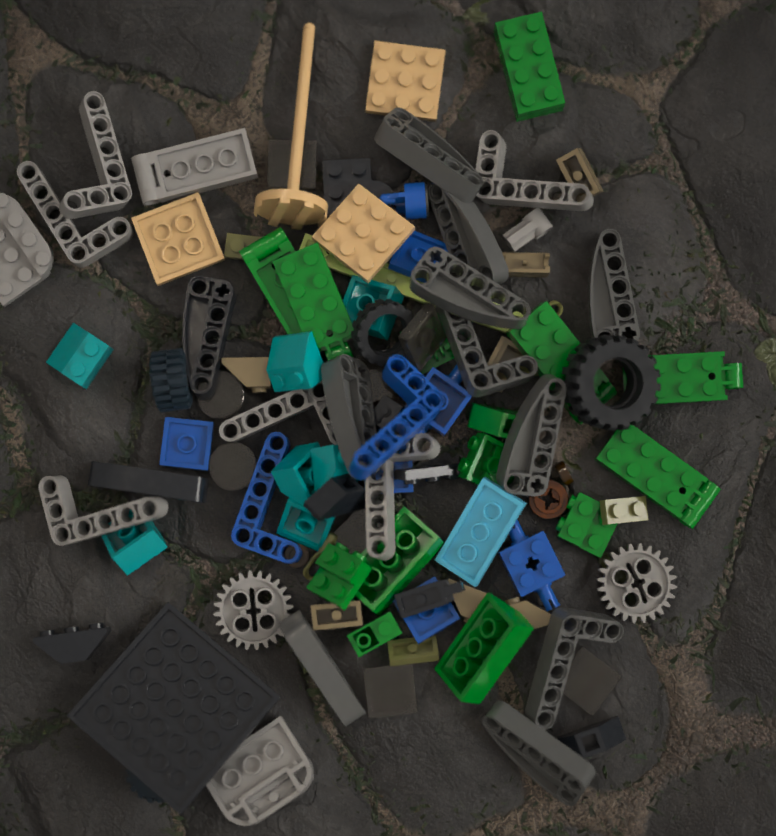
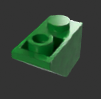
[467,403,518,438]
[347,611,402,657]

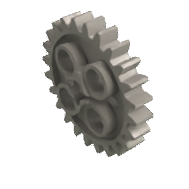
[596,543,677,623]
[213,570,293,650]

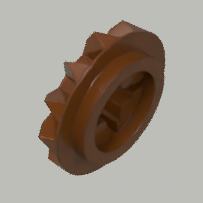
[529,480,568,519]

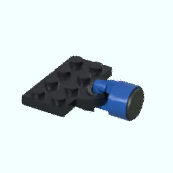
[322,158,429,254]

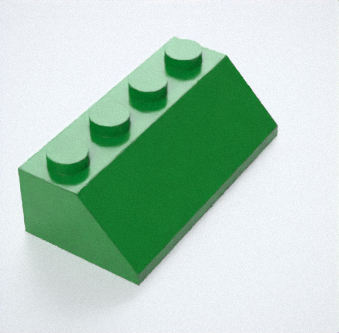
[355,506,444,617]
[434,593,534,704]

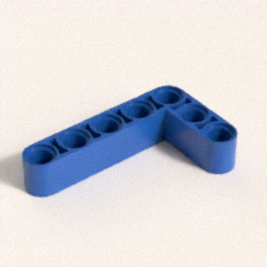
[349,355,444,480]
[231,432,302,564]

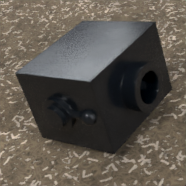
[374,395,413,435]

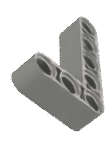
[59,91,132,219]
[476,130,594,211]
[17,161,134,268]
[219,381,338,445]
[365,433,440,561]
[38,475,168,546]

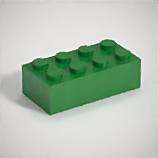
[493,12,565,122]

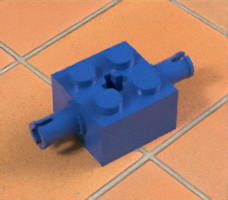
[404,364,472,437]
[497,519,565,612]

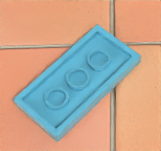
[435,477,527,587]

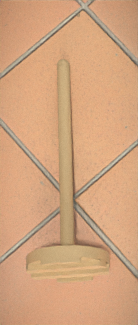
[254,23,328,230]

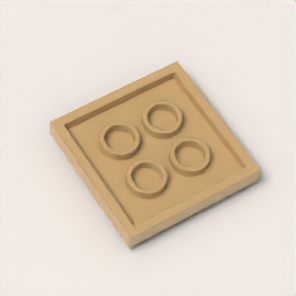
[365,41,445,122]
[312,184,415,284]
[131,192,225,286]

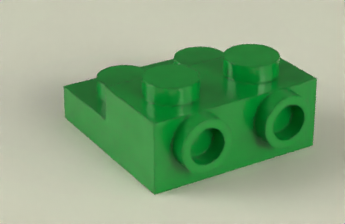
[458,432,514,486]
[555,492,618,558]
[306,542,372,611]

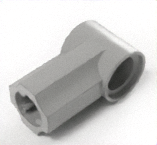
[502,208,553,253]

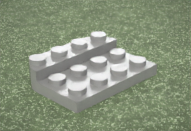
[0,193,54,307]
[206,716,314,826]

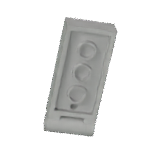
[131,128,258,206]

